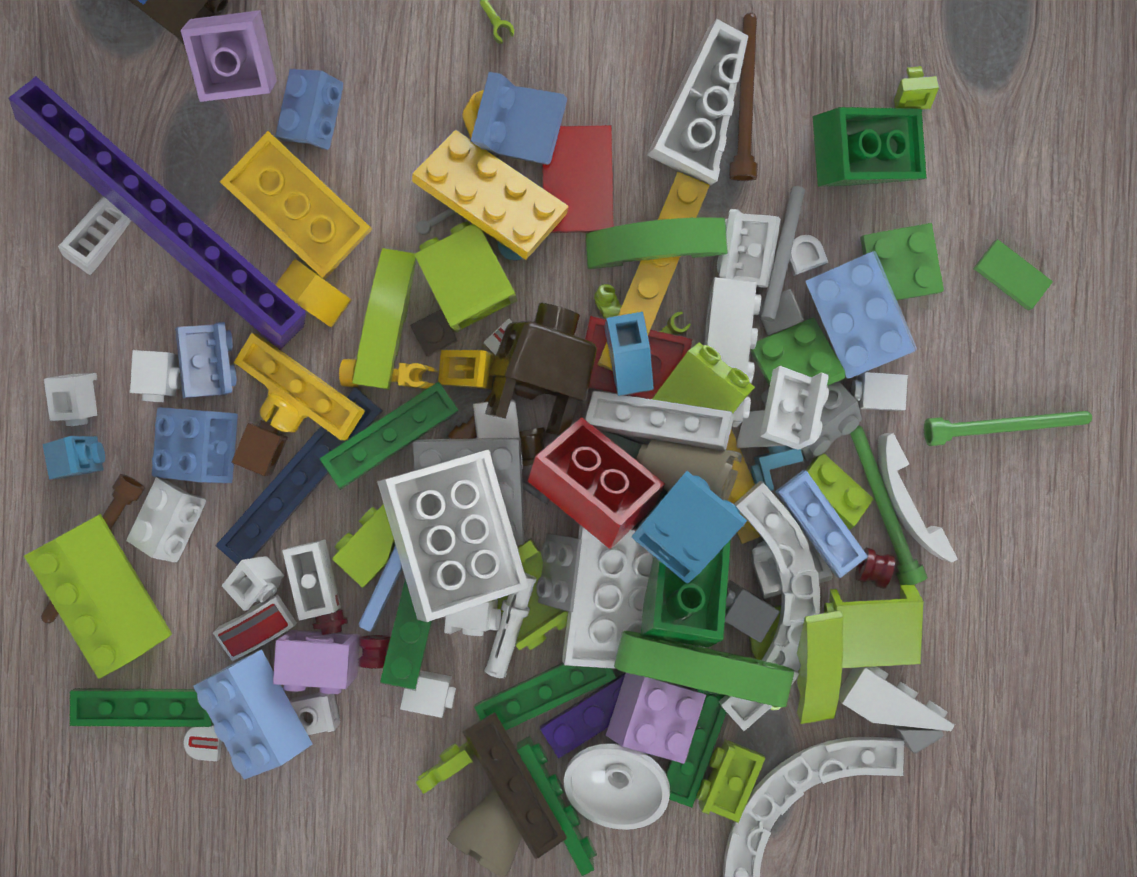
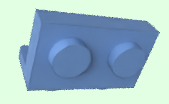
[275,69,343,150]
[175,322,237,398]

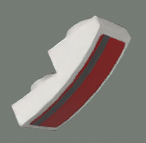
[213,594,297,661]

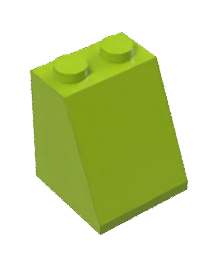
[414,221,517,333]

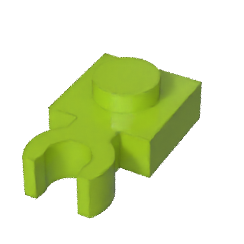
[415,742,475,794]

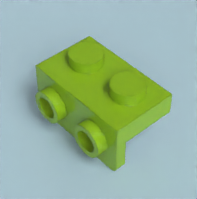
[806,453,874,530]
[696,739,765,823]

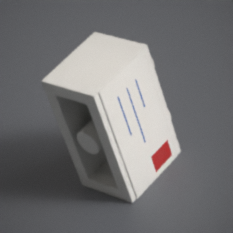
[283,539,341,621]

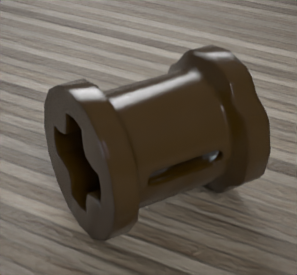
[519,427,545,466]

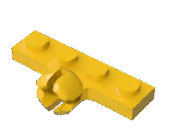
[234,333,365,440]

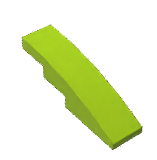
[352,248,416,390]
[797,611,843,724]

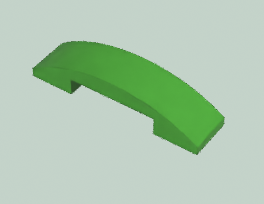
[586,217,728,269]

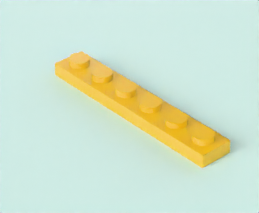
[598,172,710,371]

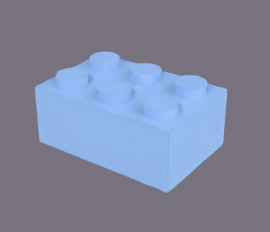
[805,251,917,379]
[193,649,313,780]

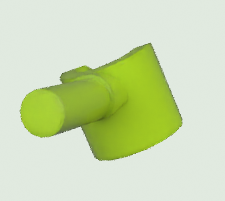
[479,0,514,44]
[659,312,691,335]

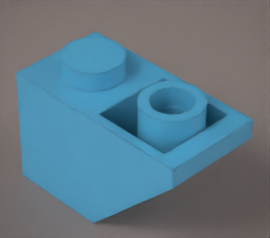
[604,312,654,396]
[42,436,105,479]

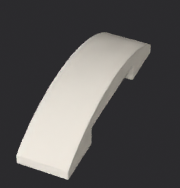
[877,433,958,563]

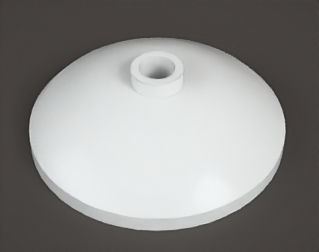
[564,744,670,830]

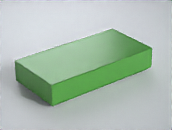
[973,239,1053,310]

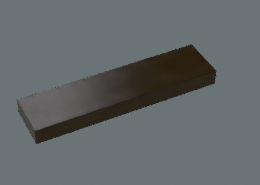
[463,712,567,859]

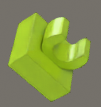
[894,66,939,109]

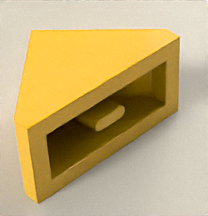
[275,258,352,328]
[438,350,495,390]

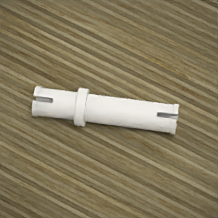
[484,573,537,678]

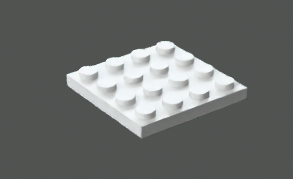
[562,525,702,668]

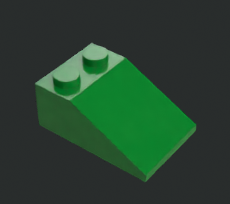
[812,107,927,187]
[640,539,731,648]

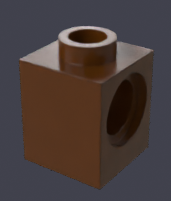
[231,420,288,476]

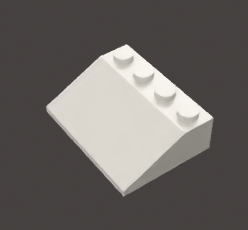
[377,449,529,622]

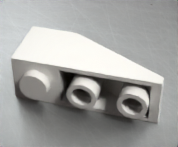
[839,666,955,731]

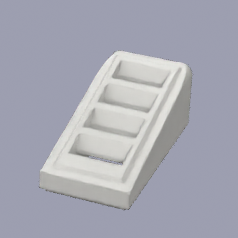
[58,196,131,275]

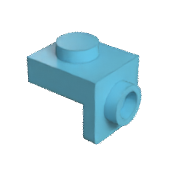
[751,446,804,491]

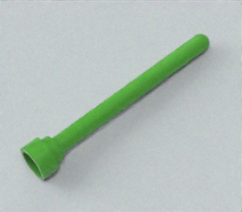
[924,411,1092,446]
[850,425,928,585]

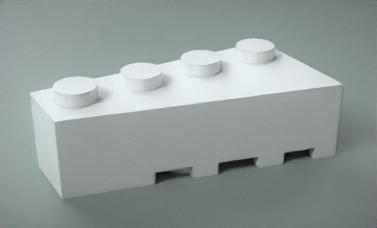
[647,19,748,185]

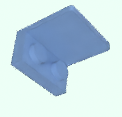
[471,72,567,165]
[152,407,238,483]

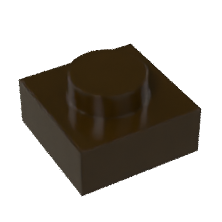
[410,309,458,357]

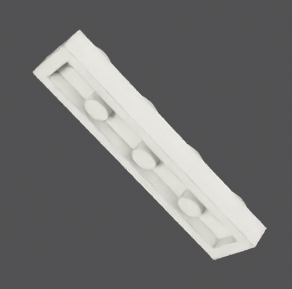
[585,391,734,451]

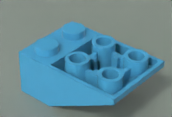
[631,471,747,584]

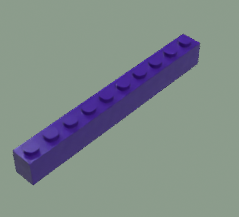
[9,76,306,350]

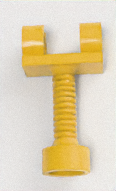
[339,359,438,389]

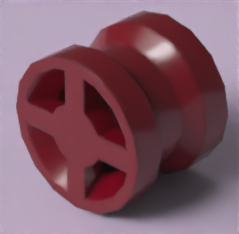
[855,547,895,589]
[358,635,391,669]

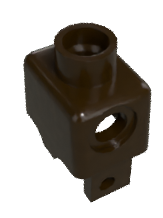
[485,303,597,436]

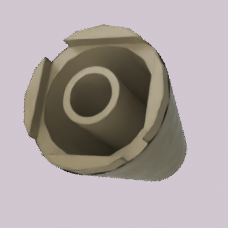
[636,439,742,500]
[447,788,522,877]

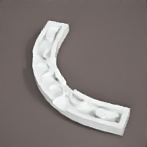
[719,481,820,731]
[723,737,904,877]

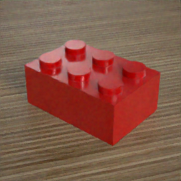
[528,417,665,549]

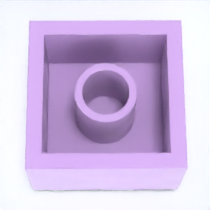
[181,10,277,102]
[273,630,360,694]
[606,672,706,763]

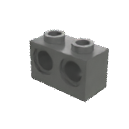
[725,580,779,643]

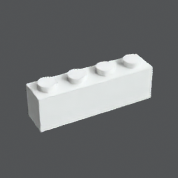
[704,277,761,427]

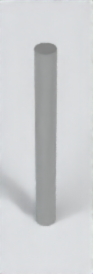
[761,186,805,322]

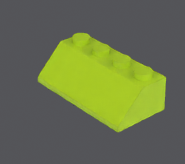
[24,514,172,679]

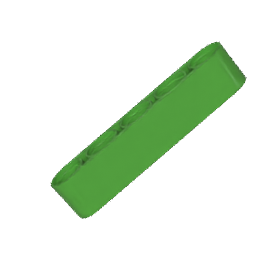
[614,631,795,707]

